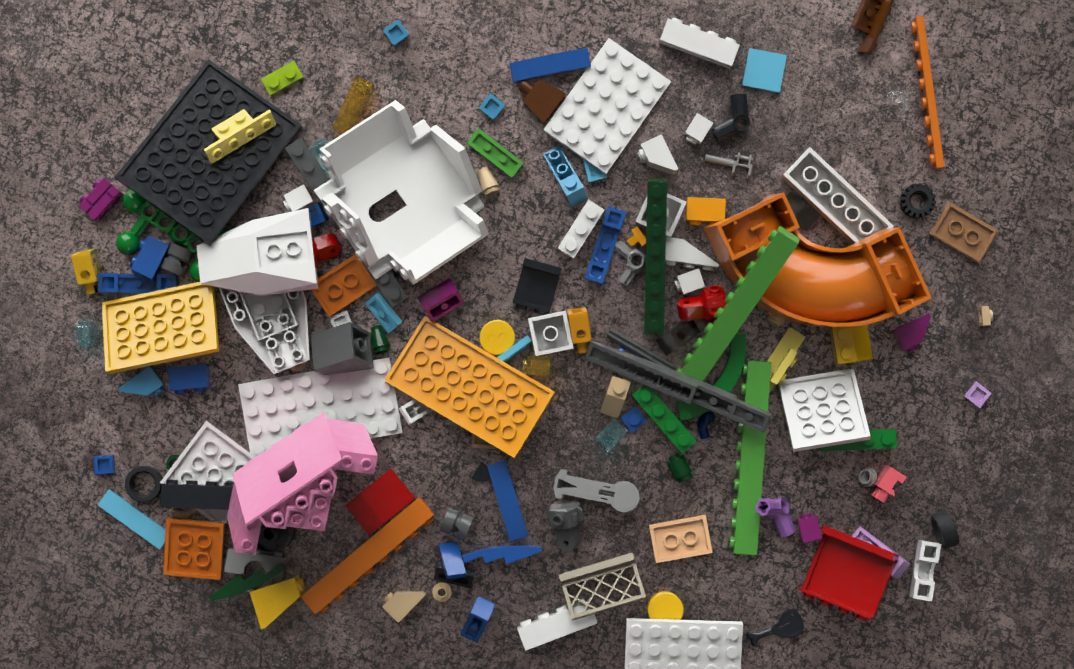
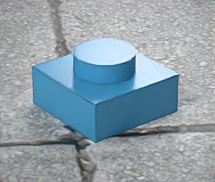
[383,20,410,47]
[479,93,505,121]

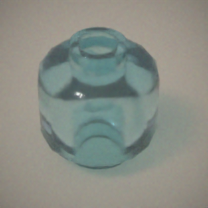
[73,318,98,348]

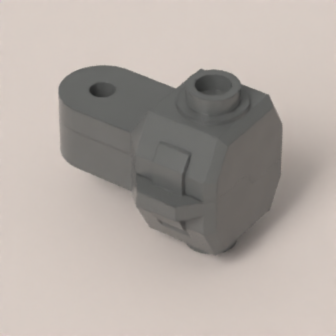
[547,499,584,552]

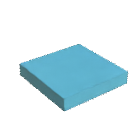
[742,48,787,93]

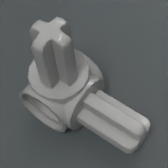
[614,241,646,286]

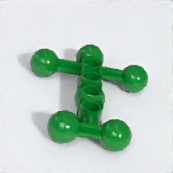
[116,190,230,282]

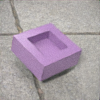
[963,381,992,408]

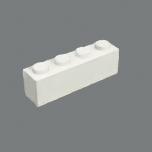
[659,18,740,69]
[517,598,598,651]

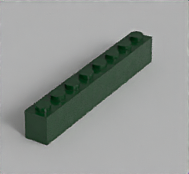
[644,178,668,335]

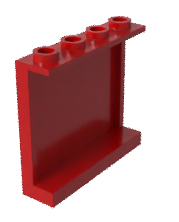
[798,525,899,622]

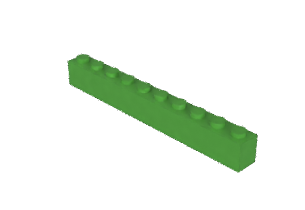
[676,226,800,381]
[729,360,772,555]

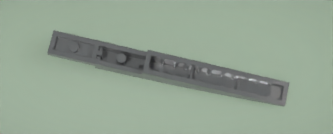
[585,341,772,433]

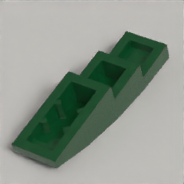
[209,562,287,601]

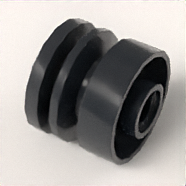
[257,523,296,554]

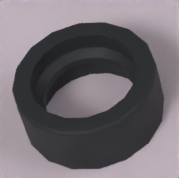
[125,466,162,502]
[930,510,959,549]

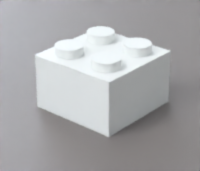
[528,311,573,357]

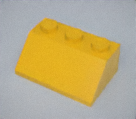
[829,324,873,365]

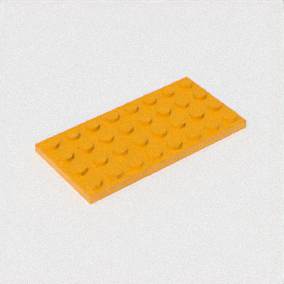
[384,316,556,459]

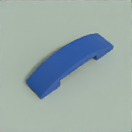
[584,206,626,285]
[98,273,177,294]

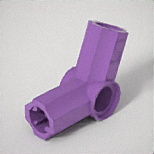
[755,497,796,538]

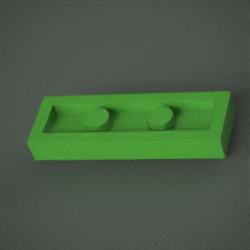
[467,128,524,178]

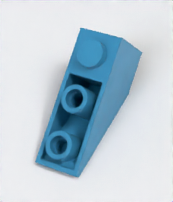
[543,145,588,207]

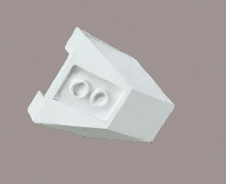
[197,208,319,296]
[219,288,310,374]

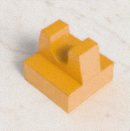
[627,226,646,247]

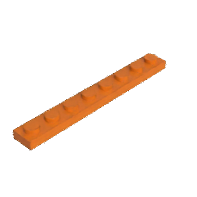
[911,16,945,170]

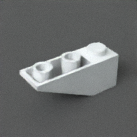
[666,237,719,271]

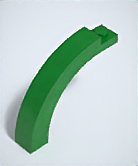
[677,329,746,421]

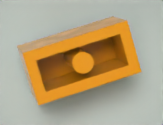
[685,197,726,226]

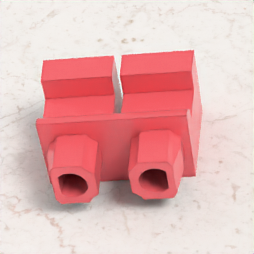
[871,465,907,503]

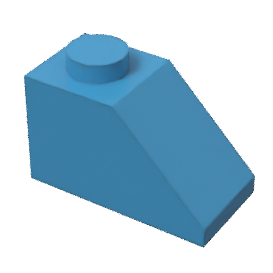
[118,366,166,397]

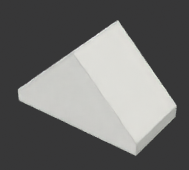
[398,399,433,425]

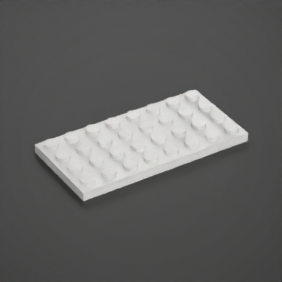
[238,357,403,457]

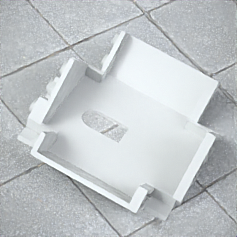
[314,100,489,285]

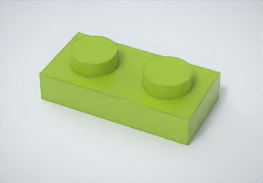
[261,61,304,96]

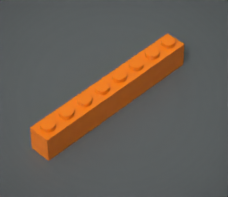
[300,497,434,614]

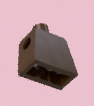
[518,80,566,125]

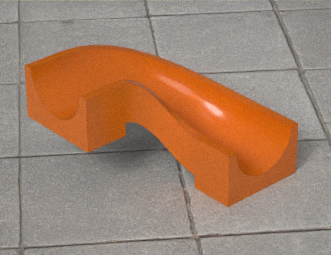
[704,192,932,327]

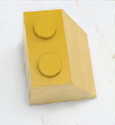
[250,575,306,629]

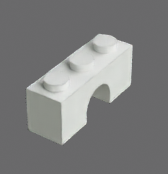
[557,199,604,260]
[909,540,941,602]

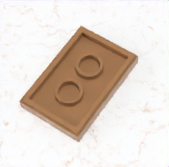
[929,202,999,264]

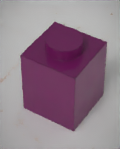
[796,513,822,543]

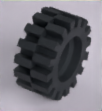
[899,183,936,219]

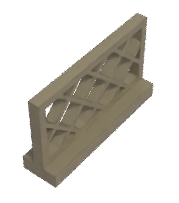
[559,553,647,621]

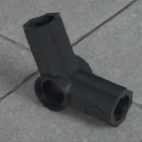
[711,94,750,144]

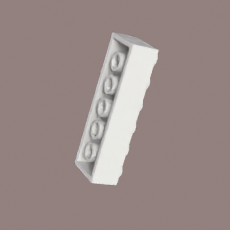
[781,147,894,244]

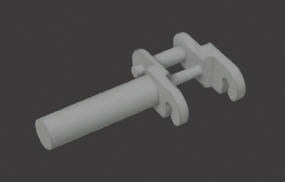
[704,152,753,179]

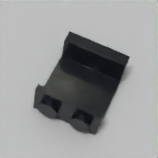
[512,258,562,315]

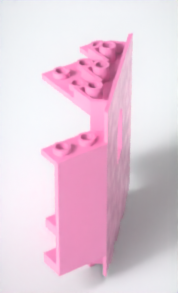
[227,412,378,555]

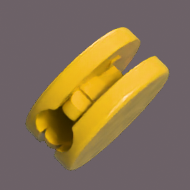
[480,320,515,356]
[647,591,684,620]

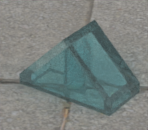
[594,418,628,452]

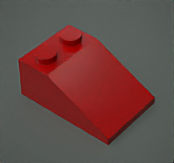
[345,469,415,535]

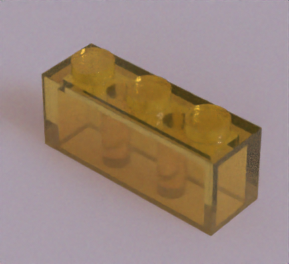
[332,76,375,134]

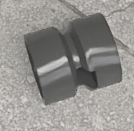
[160,243,194,277]
[440,507,474,540]

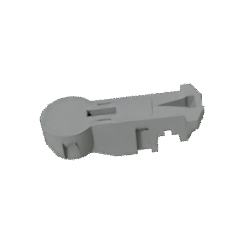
[553,469,640,512]

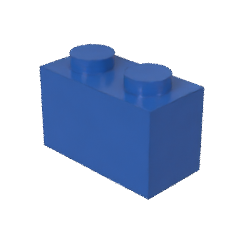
[130,235,169,283]
[167,364,211,394]

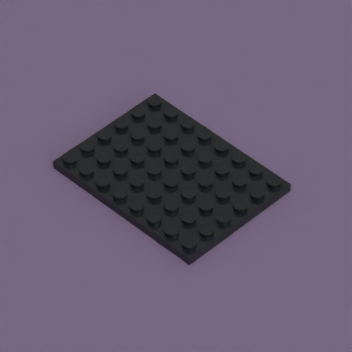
[115,59,302,246]

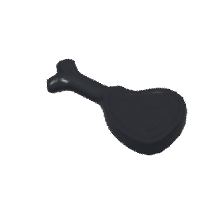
[746,608,804,646]

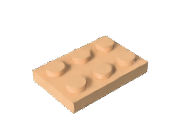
[649,515,713,563]

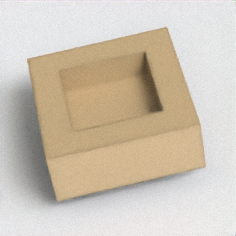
[977,306,993,326]

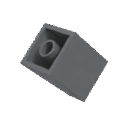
[311,322,374,375]

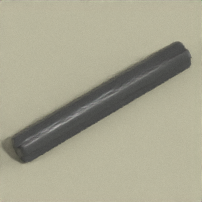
[607,329,675,370]

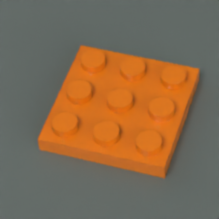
[163,517,225,580]

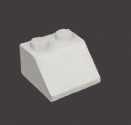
[637,134,678,175]
[635,193,686,237]

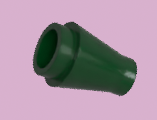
[370,325,391,355]

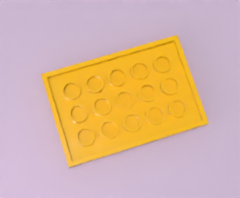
[102,282,219,374]

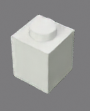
[684,113,713,145]
[283,184,315,212]
[674,269,705,295]

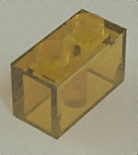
[523,356,550,377]

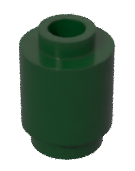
[666,453,692,483]

